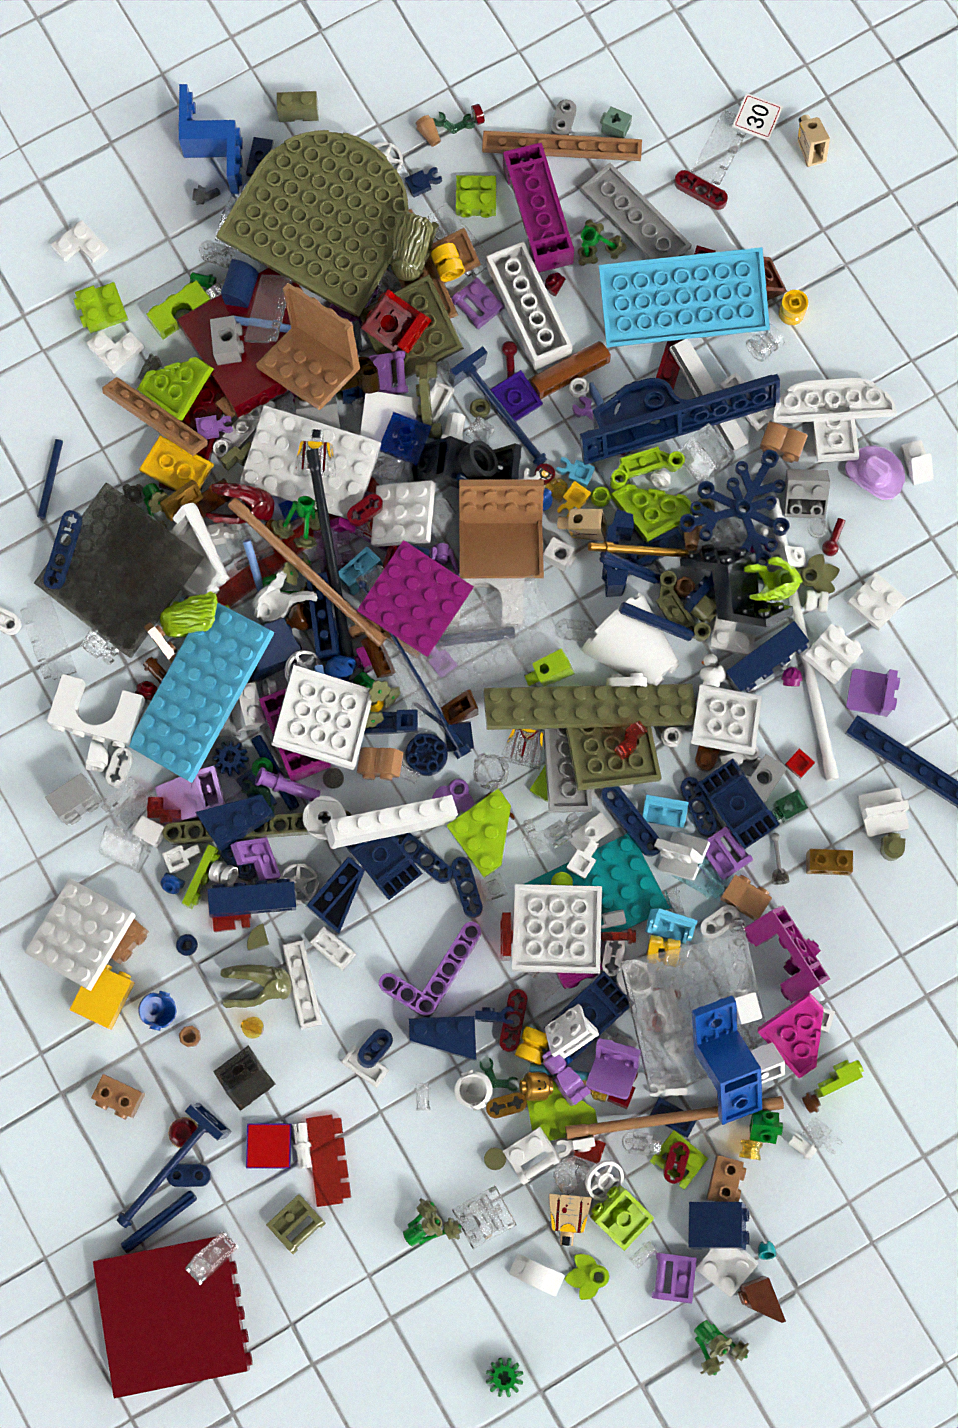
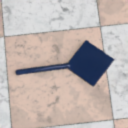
[414,702,474,752]

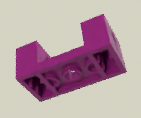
[259,688,331,782]
[744,906,830,1003]

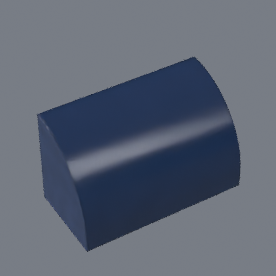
[221,259,259,308]

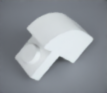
[509,1254,565,1296]

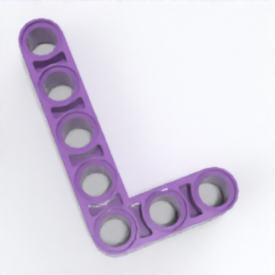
[379,922,481,1017]

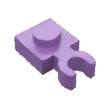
[195,415,233,439]

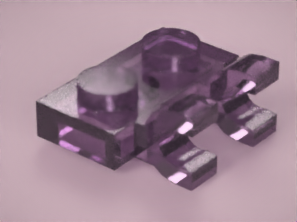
[313,528,355,573]

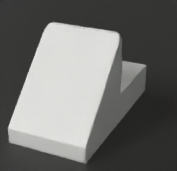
[901,440,934,485]

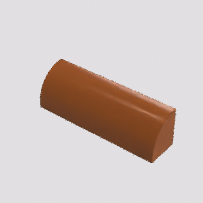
[528,341,611,399]

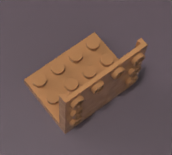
[256,283,360,410]
[459,479,544,579]

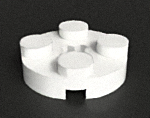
[303,796,346,840]

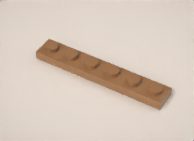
[102,377,207,456]

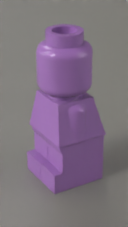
[542,1050,591,1106]

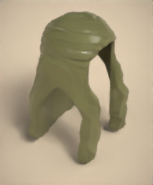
[388,212,439,281]
[220,964,291,1008]

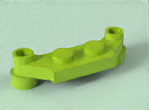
[610,447,685,490]

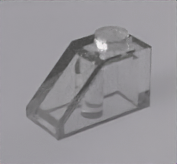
[185,1231,238,1285]

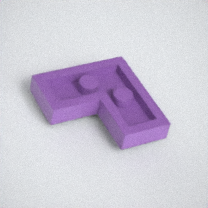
[231,837,281,881]

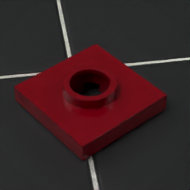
[360,294,416,352]

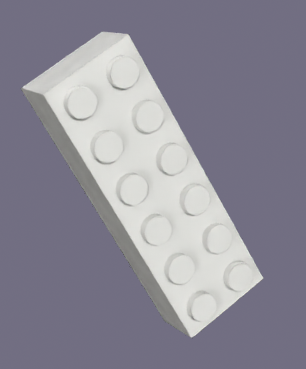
[486,241,572,370]

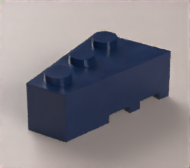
[195,794,276,851]
[305,857,365,934]
[409,1016,477,1062]

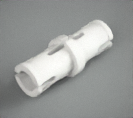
[292,1123,312,1169]

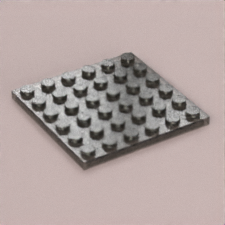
[34,482,204,658]

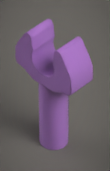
[572,396,593,421]

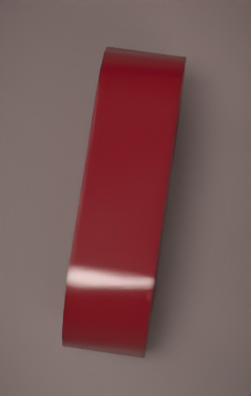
[347,494,383,527]
[663,1141,690,1184]

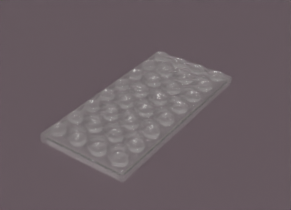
[380,575,567,718]

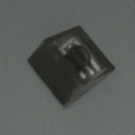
[213,1045,276,1111]

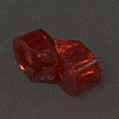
[614,720,647,760]

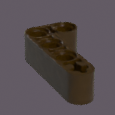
[297,357,380,401]

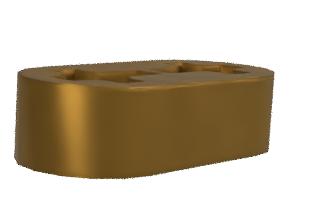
[486,1092,527,1119]

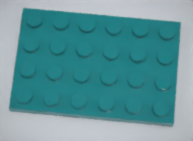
[524,834,670,942]

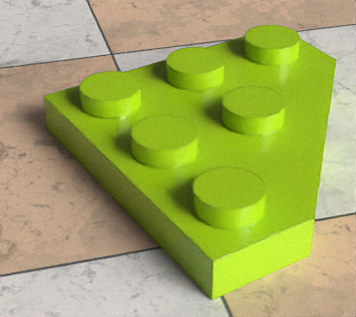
[137,357,214,421]
[611,484,698,543]
[446,788,511,878]
[523,1078,598,1141]

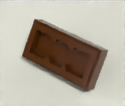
[195,478,233,519]
[361,637,396,678]

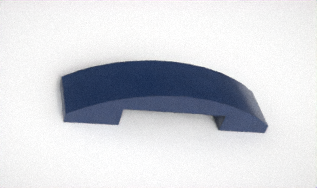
[364,709,418,735]

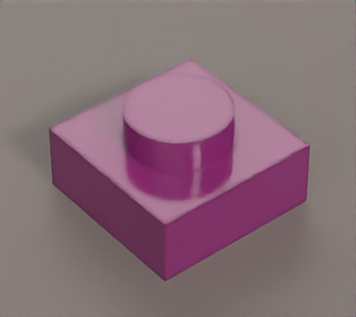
[330,517,356,535]
[354,646,373,672]

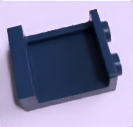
[688,1202,750,1250]

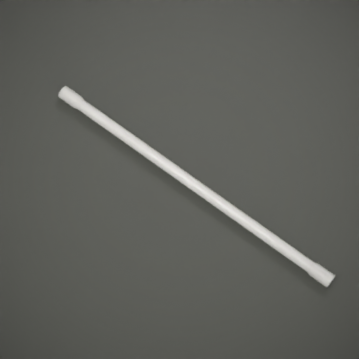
[767,498,839,781]

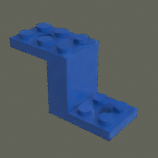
[179,84,243,194]
[692,995,762,1125]

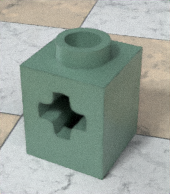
[600,106,632,138]

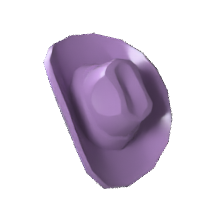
[845,445,905,500]

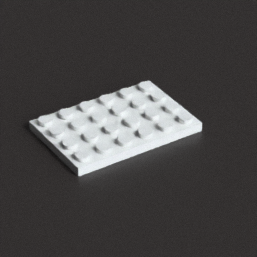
[239,405,382,519]

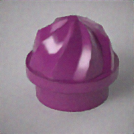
[781,667,802,687]

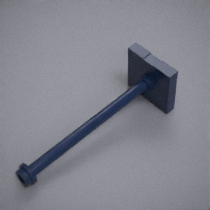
[448,346,548,466]
[117,1103,232,1228]

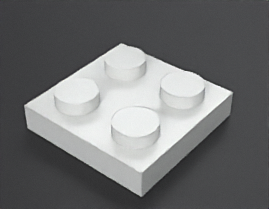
[847,572,907,631]
[696,1249,759,1298]

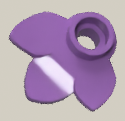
[432,779,474,814]

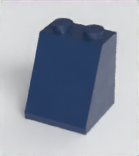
[247,618,302,684]

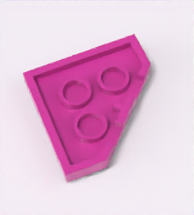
[757,992,824,1079]

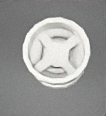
[804,590,829,613]
[208,860,238,887]

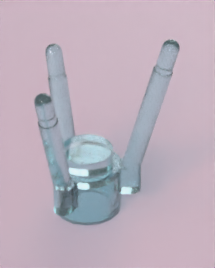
[672,859,727,899]

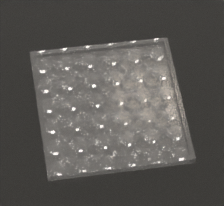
[620,933,768,1092]

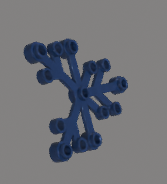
[679,450,790,568]

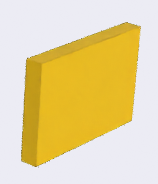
[139,435,214,491]

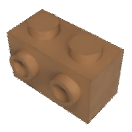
[720,875,772,921]
[111,919,149,964]
[91,1074,145,1120]
[706,1155,746,1202]

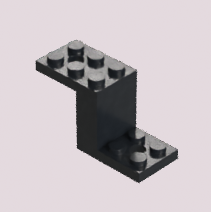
[408,436,522,489]
[680,544,793,627]

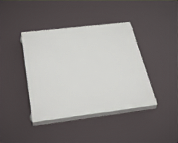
[360,392,419,457]

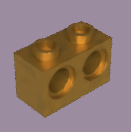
[806,849,853,876]

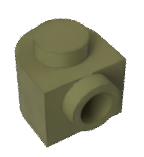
[691,596,717,623]
[880,833,906,861]

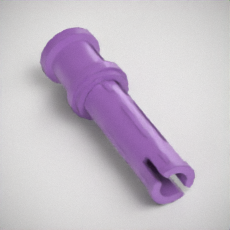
[255,767,320,802]

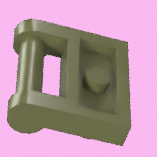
[266,1194,326,1255]

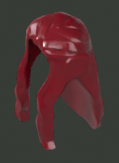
[206,483,275,524]

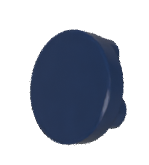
[405,733,448,776]

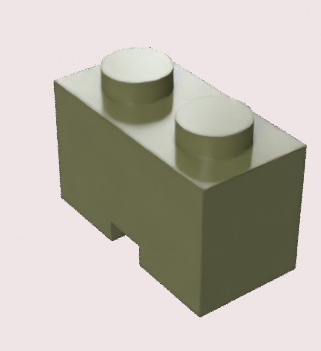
[277,91,319,122]

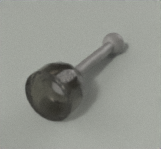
[771,833,790,885]

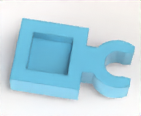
[556,457,595,487]

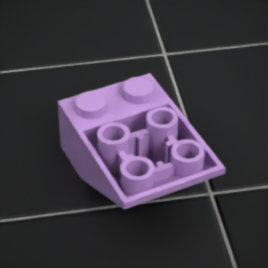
[155,766,226,826]

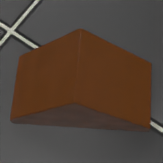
[440,689,479,725]

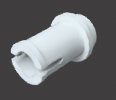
[788,1133,817,1160]

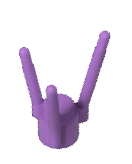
[430,543,460,576]

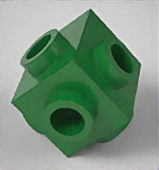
[749,1110,783,1144]

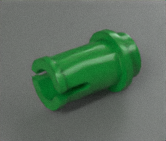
[190,272,217,290]

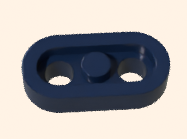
[221,846,257,881]
[357,1029,393,1068]
[167,1164,211,1187]

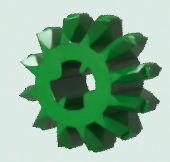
[486,1358,523,1397]

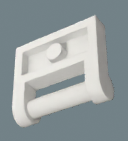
[503,1127,561,1185]

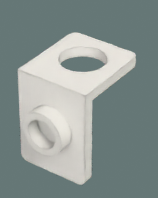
[770,546,807,572]

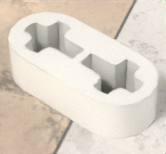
[105,748,133,788]
[602,936,625,977]

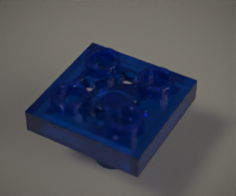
[379,412,432,465]

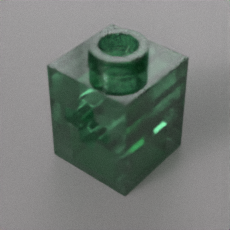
[772,789,808,823]

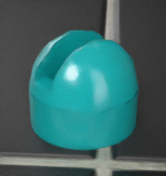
[758,1241,776,1260]

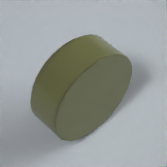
[484,1148,506,1170]

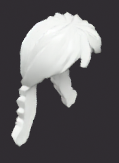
[252,571,318,623]

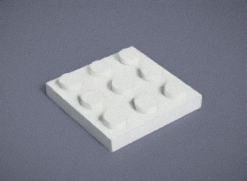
[371,480,436,547]
[691,684,762,755]

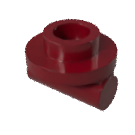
[545,272,566,296]
[135,681,158,701]

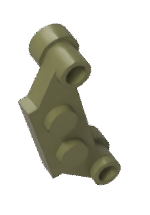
[415,361,442,440]
[655,571,711,642]

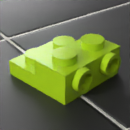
[456,175,496,218]
[73,282,128,334]
[814,1059,864,1098]
[590,1185,655,1251]

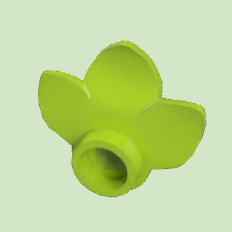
[565,1254,609,1300]

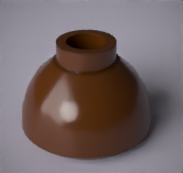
[286,602,313,630]

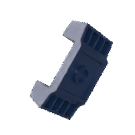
[601,509,634,597]
[698,758,780,850]
[345,836,423,900]
[544,972,634,1060]

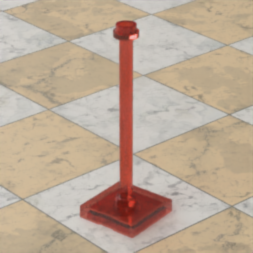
[500,912,636,961]

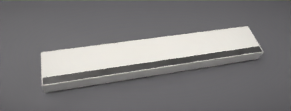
[669,339,749,454]

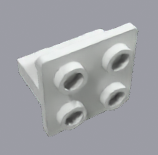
[858,788,909,837]
[654,831,710,881]
[545,1004,599,1059]

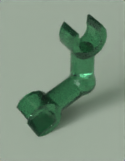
[433,112,475,134]
[241,780,275,814]
[479,1058,518,1092]

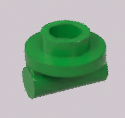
[252,757,273,776]

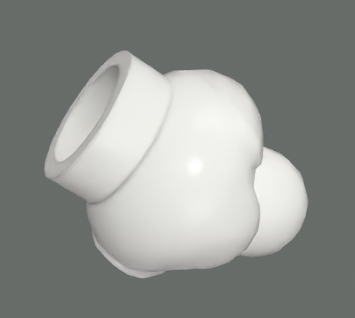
[700,654,726,688]

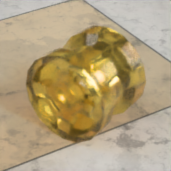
[739,1139,763,1161]

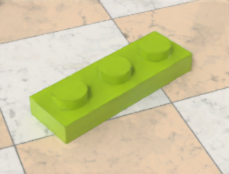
[182,844,220,909]

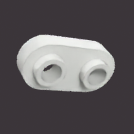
[0,607,21,635]
[606,673,647,687]
[700,905,740,940]

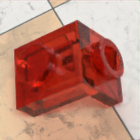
[146,797,181,823]

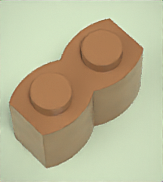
[760,422,808,463]
[356,747,403,781]

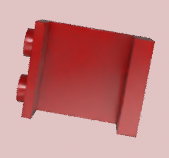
[366,289,431,354]

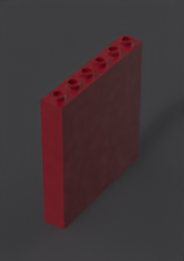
[177,268,304,418]
[93,1234,253,1399]

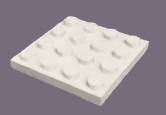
[271,665,372,770]
[24,878,136,991]
[512,884,602,974]

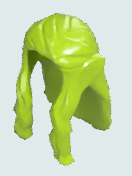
[744,557,803,601]
[160,591,229,638]

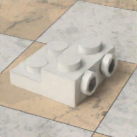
[802,624,863,685]

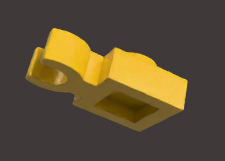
[557,481,592,517]

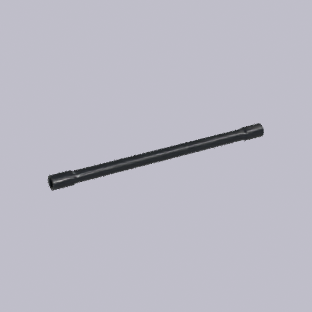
[306,448,354,657]

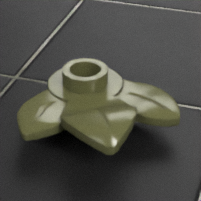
[800,554,840,594]

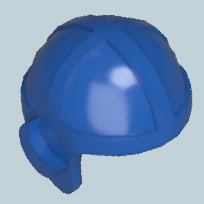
[323,655,357,682]
[138,991,177,1031]

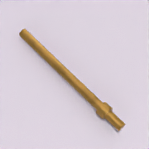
[588,541,689,557]

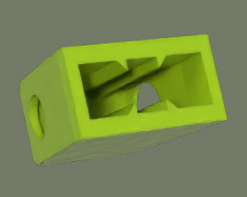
[524,648,575,687]

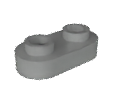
[551,99,576,135]

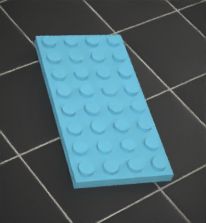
[599,247,770,348]
[128,603,274,783]

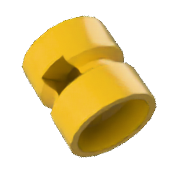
[431,243,465,282]
[779,290,808,325]
[646,935,681,968]
[514,1026,549,1065]

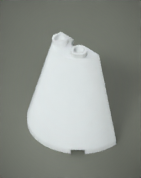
[144,503,230,595]
[582,593,679,686]

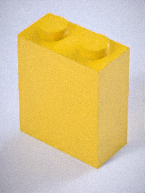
[69,965,135,1030]

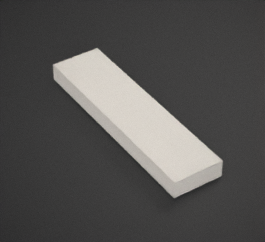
[282,940,323,1029]

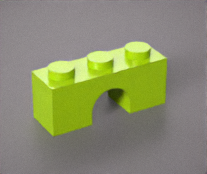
[146,280,210,340]

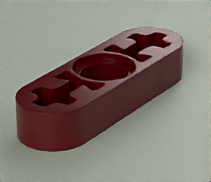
[674,170,728,210]
[499,989,528,1052]

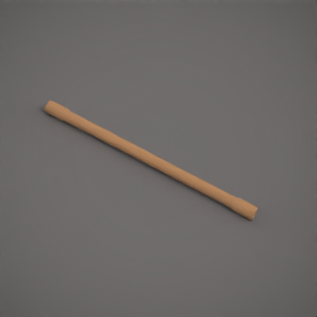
[228,498,387,647]
[565,1096,784,1140]

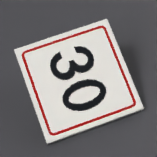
[732,93,783,141]

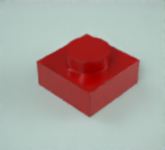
[785,748,815,779]

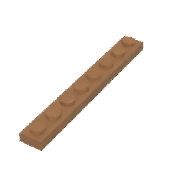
[482,131,642,161]

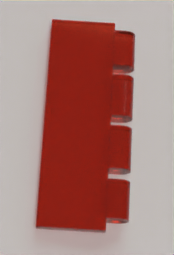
[306,1114,352,1207]

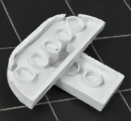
[773,378,897,462]

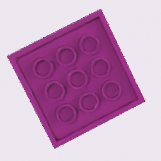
[357,540,474,658]

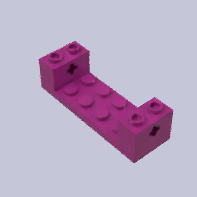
[503,142,574,273]

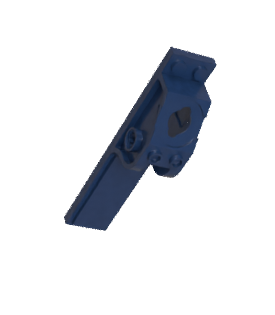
[580,374,780,465]

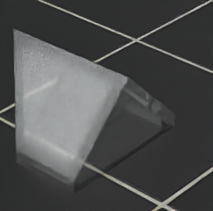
[431,498,457,543]

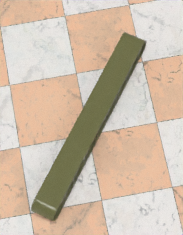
[163,810,352,845]

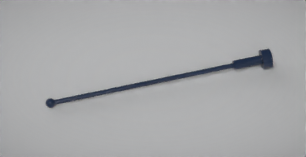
[358,581,472,760]

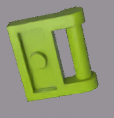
[650,1130,709,1190]

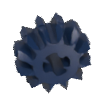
[213,740,249,777]

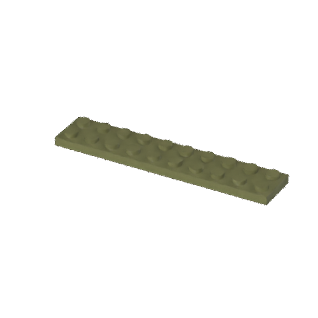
[483,684,696,730]

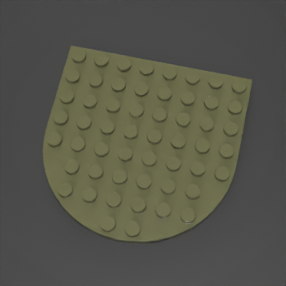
[216,130,409,319]

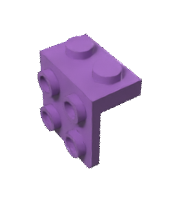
[846,669,900,717]
[586,1038,641,1099]

